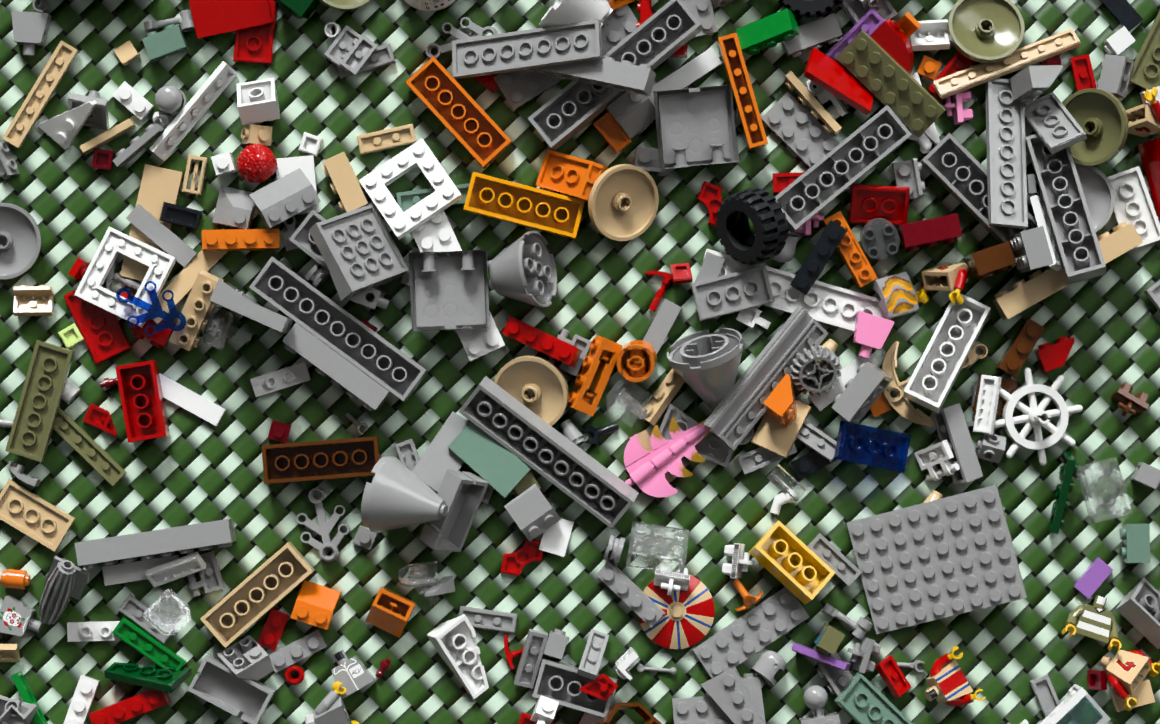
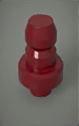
[100,378,118,390]
[375,658,392,678]

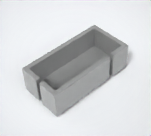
[419,469,489,552]
[187,654,276,724]

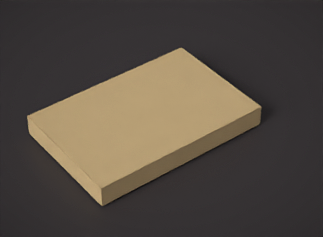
[751,400,812,459]

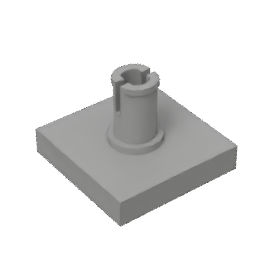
[68,90,109,130]

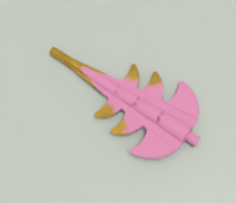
[624,417,711,498]

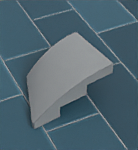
[0,695,38,724]

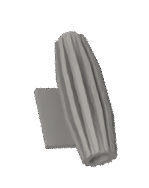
[38,556,90,625]

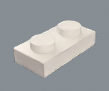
[112,81,154,121]

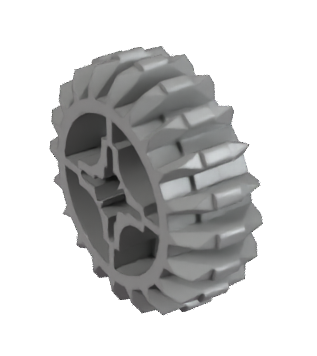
[790,345,842,397]

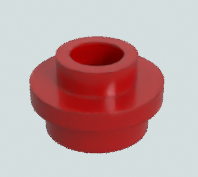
[285,665,305,685]

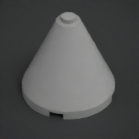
[667,328,744,411]
[361,456,448,533]

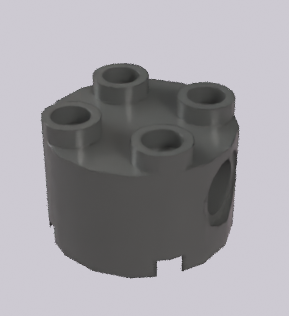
[860,218,900,260]

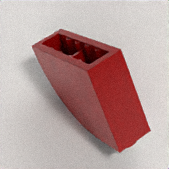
[870,18,914,75]

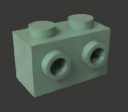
[142,24,188,63]
[1120,523,1150,563]

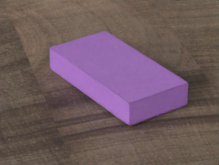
[1073,557,1113,599]

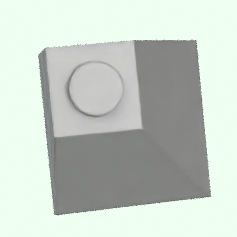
[212,185,256,229]

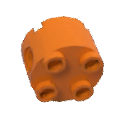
[616,340,657,382]

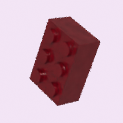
[896,213,962,253]

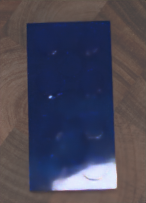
[834,421,911,473]

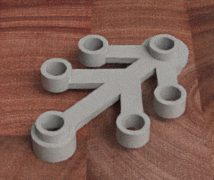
[426,17,498,68]
[296,488,350,562]

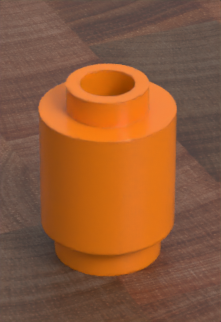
[1,569,31,590]

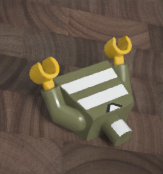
[1062,595,1122,652]

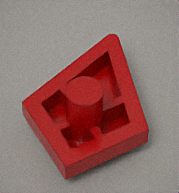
[579,673,618,701]

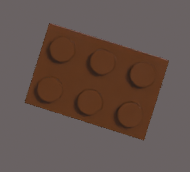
[963,241,1016,281]

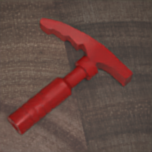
[645,271,672,312]
[504,633,524,670]

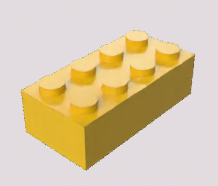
[748,520,835,605]

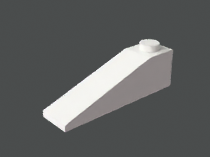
[427,614,489,699]

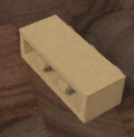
[322,152,369,212]

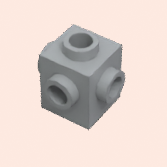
[975,433,1006,464]

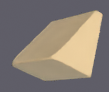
[114,40,140,66]

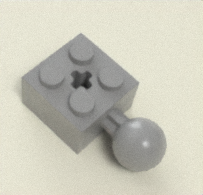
[799,685,840,724]

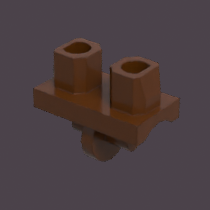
[1111,382,1149,416]

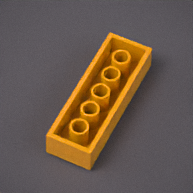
[463,172,585,239]

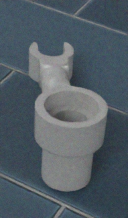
[144,10,195,32]
[823,603,873,640]

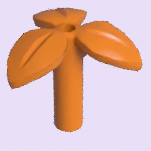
[732,579,763,612]

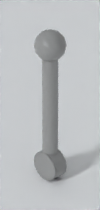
[637,664,677,675]

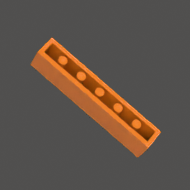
[717,33,768,151]

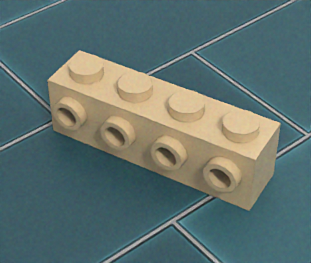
[169,270,224,351]

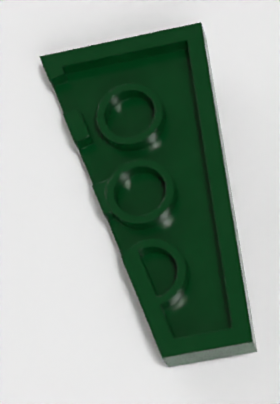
[1048,450,1078,534]
[104,662,192,693]

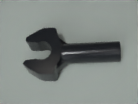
[583,423,619,444]

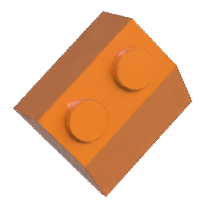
[763,373,797,427]
[290,580,341,630]

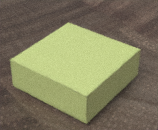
[58,323,84,349]

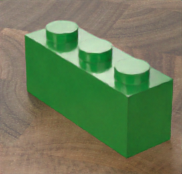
[736,8,800,55]

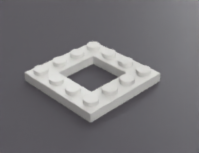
[359,138,463,240]
[74,226,177,328]

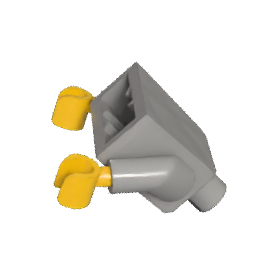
[307,681,360,724]

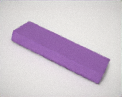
[792,643,851,671]

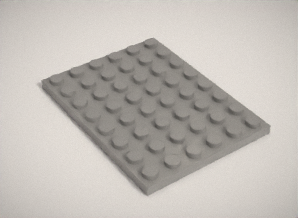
[847,484,1027,634]

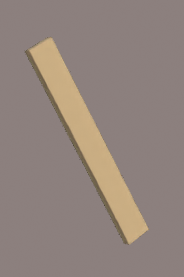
[933,29,1081,99]

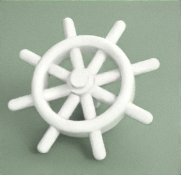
[994,368,1083,466]

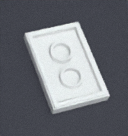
[276,155,319,215]

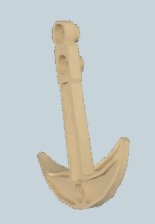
[882,341,988,426]

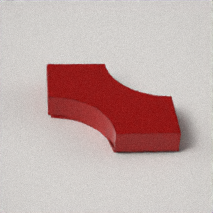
[697,181,722,228]
[500,538,543,576]

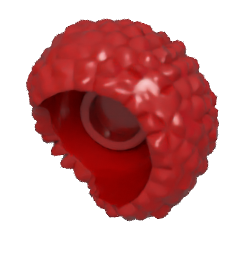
[236,144,278,183]

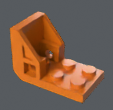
[535,149,609,203]

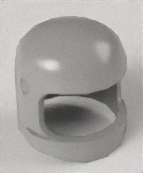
[155,85,188,117]
[771,234,799,263]
[751,650,786,688]

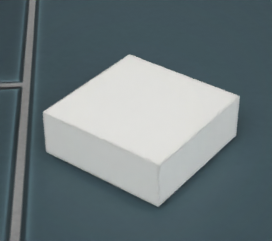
[298,132,323,157]

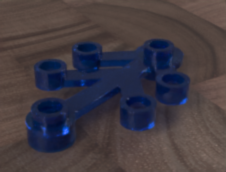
[116,281,186,336]

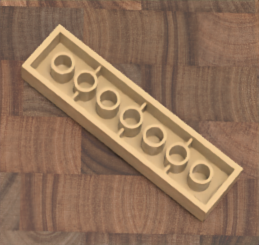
[992,222,1143,321]

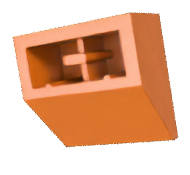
[365,587,416,638]

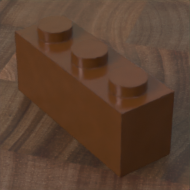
[996,318,1045,378]

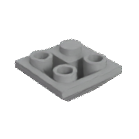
[217,635,274,681]

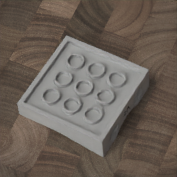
[653,85,740,169]
[309,203,409,301]
[408,250,490,331]
[210,279,296,334]

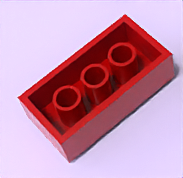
[115,360,170,443]

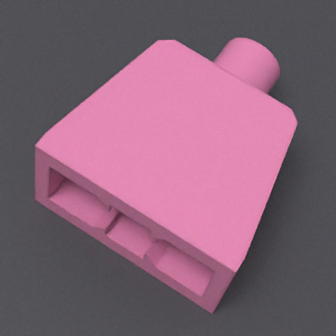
[853,311,894,359]

